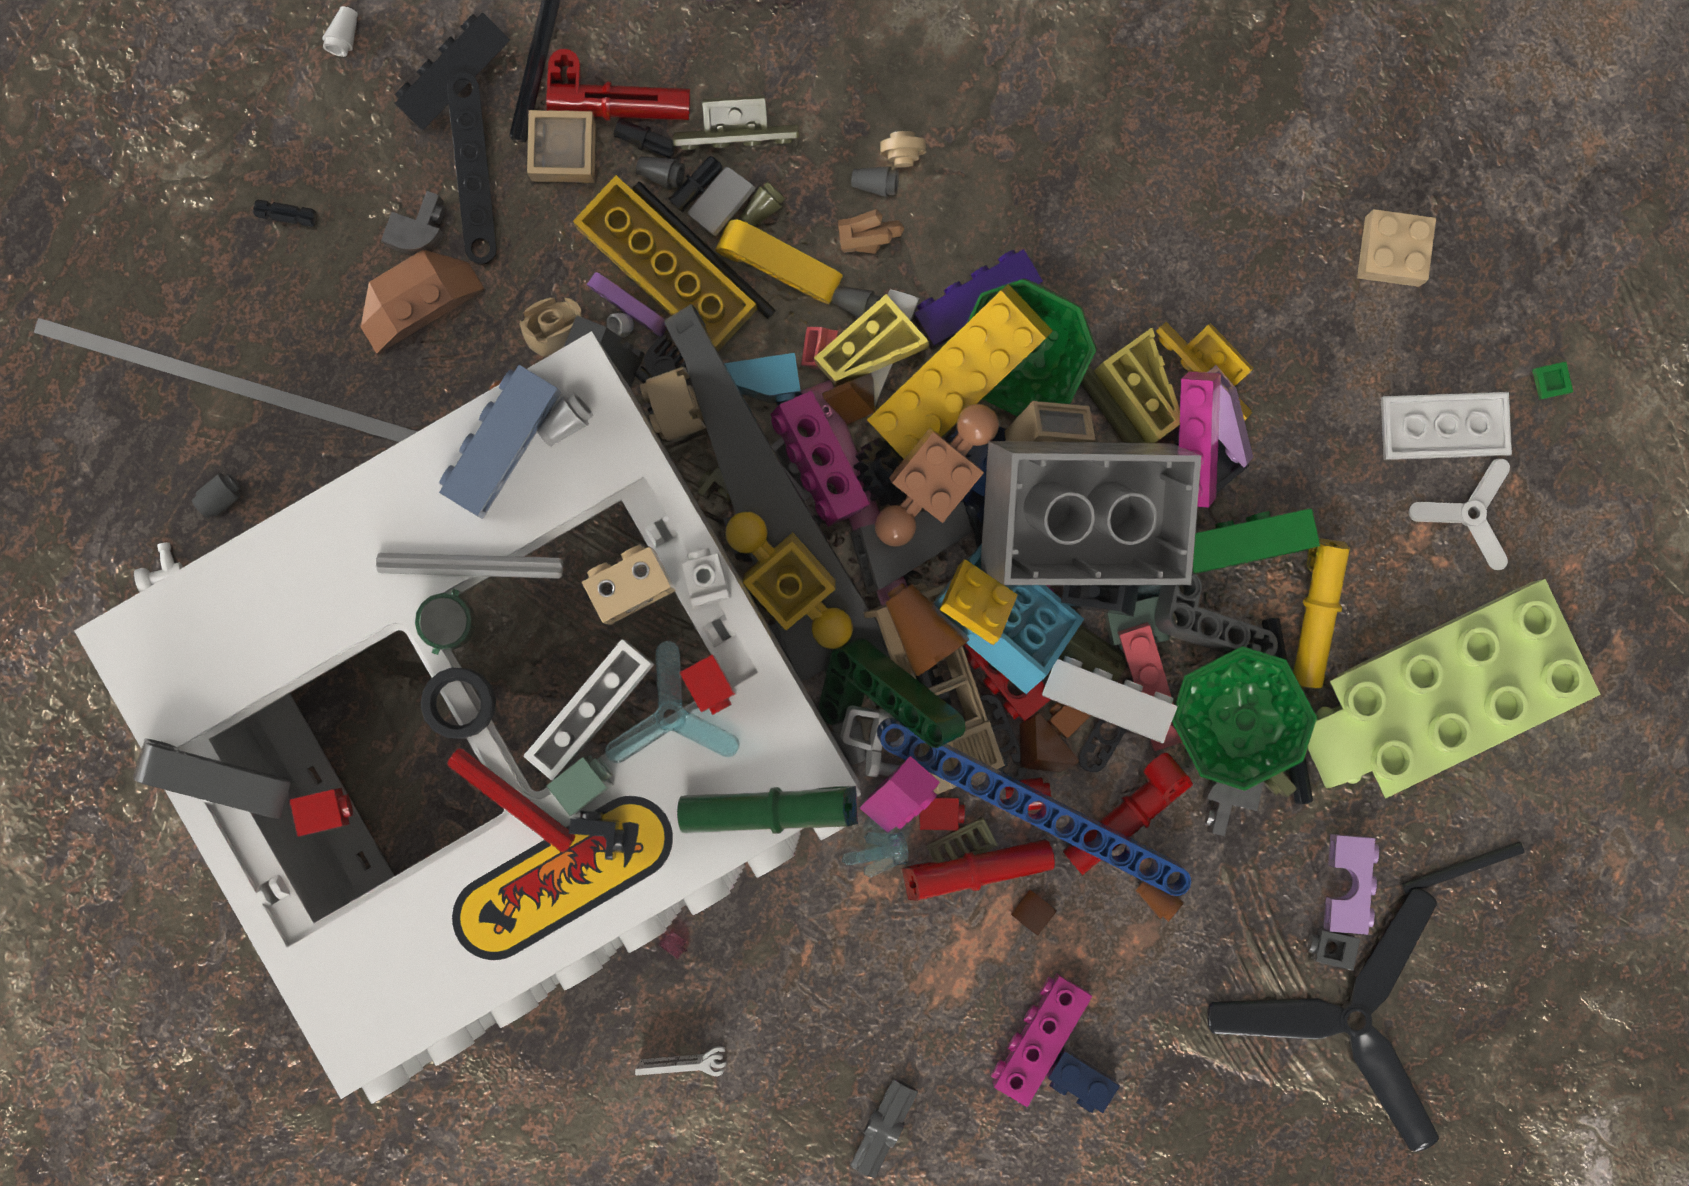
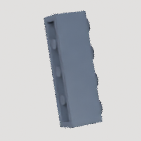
[439,365,561,519]

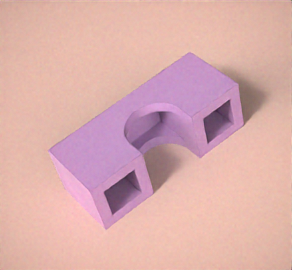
[1324,834,1379,935]

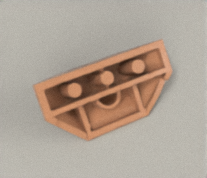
[361,250,485,354]

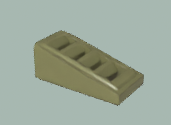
[926,816,998,862]

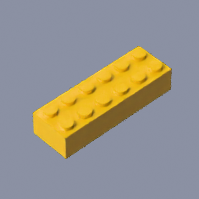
[573,175,757,351]
[867,284,1053,459]

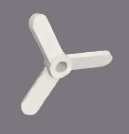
[1408,458,1510,570]

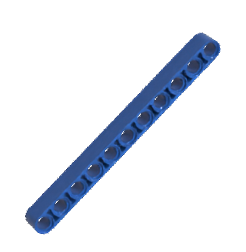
[877,718,1191,896]

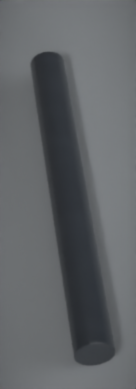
[1400,841,1525,895]

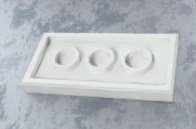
[1381,392,1512,460]

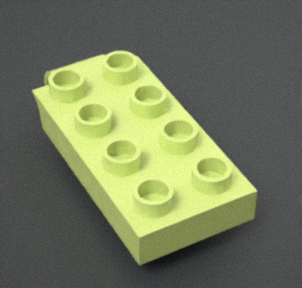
[1308,579,1601,798]

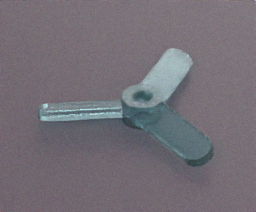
[606,641,740,763]

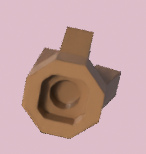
[838,209,904,254]

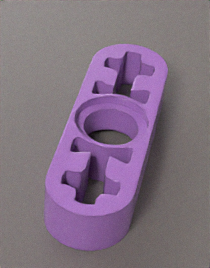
[587,272,667,337]

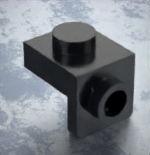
[569,810,625,860]

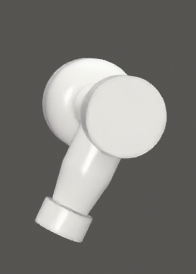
[134,542,183,592]

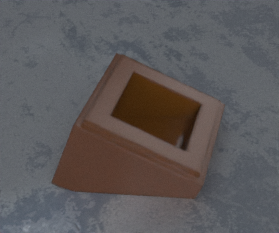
[1011,890,1057,936]

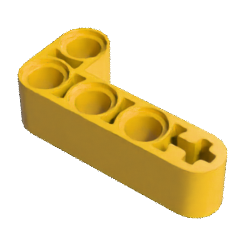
[715,220,843,304]

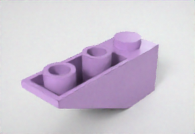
[1207,365,1253,468]

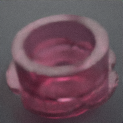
[658,931,688,959]

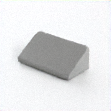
[688,167,756,236]

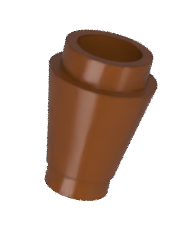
[1136,881,1184,922]

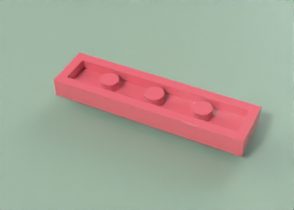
[1118,622,1182,751]

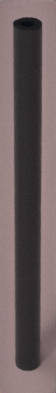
[632,182,776,319]

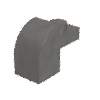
[381,191,445,255]
[1202,781,1264,836]

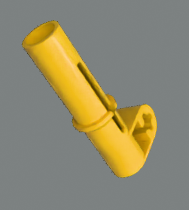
[1293,538,1350,688]

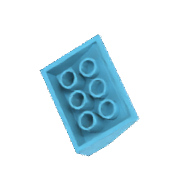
[933,543,1084,694]

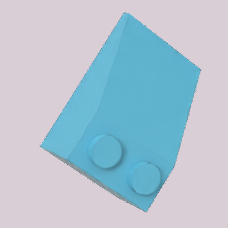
[724,353,801,406]

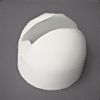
[607,313,634,338]

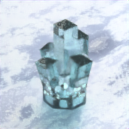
[841,831,908,878]

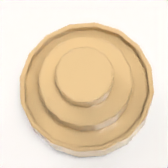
[880,131,926,167]

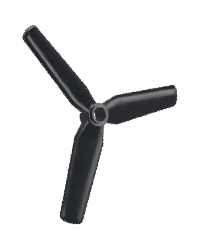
[1207,888,1439,1152]

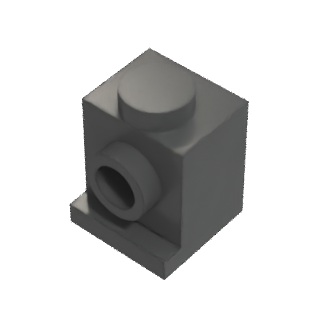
[1307,928,1360,970]

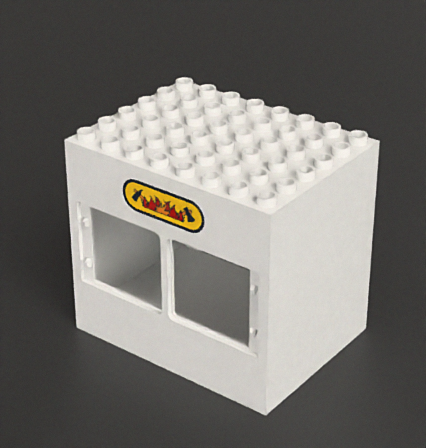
[74,331,861,1104]

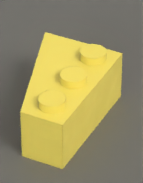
[814,294,929,387]
[1094,328,1180,443]

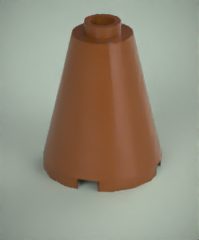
[885,583,970,676]

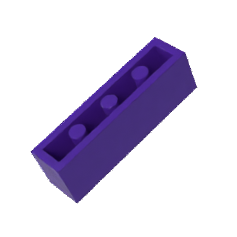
[914,249,1043,350]

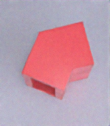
[801,327,838,370]

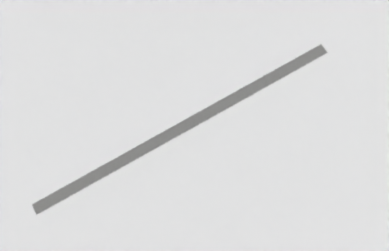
[34,318,418,442]

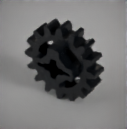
[854,438,908,506]

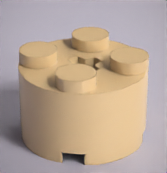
[640,367,706,441]

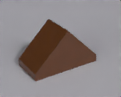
[822,373,875,424]
[1019,713,1080,773]

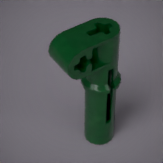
[677,786,858,834]

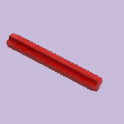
[447,748,576,853]

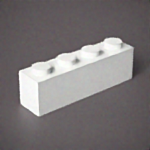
[523,639,655,781]
[1042,656,1178,744]

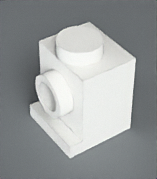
[681,548,730,608]

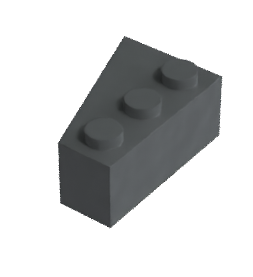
[564,315,645,388]

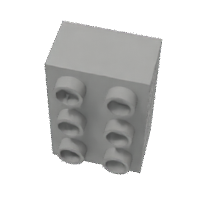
[980,441,1202,585]

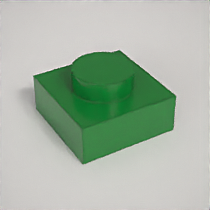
[1532,362,1573,400]

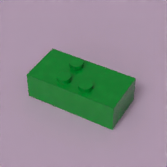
[1192,508,1320,574]

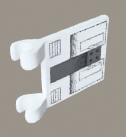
[635,1046,727,1076]

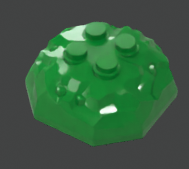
[967,278,1097,417]
[1172,646,1317,791]

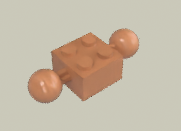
[875,404,999,547]

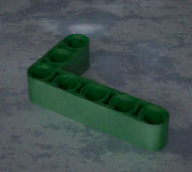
[819,638,966,748]

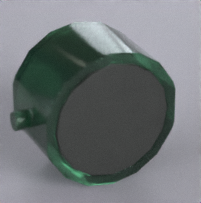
[415,589,476,655]

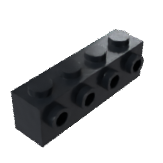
[394,12,510,131]

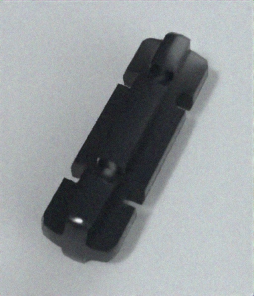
[253,199,316,227]

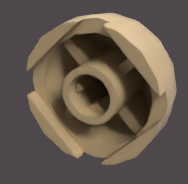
[519,297,584,357]

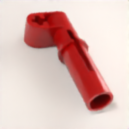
[546,49,690,121]
[1063,752,1193,876]
[902,839,1055,901]

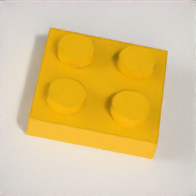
[939,559,1018,645]

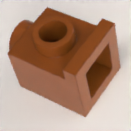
[1047,702,1091,739]

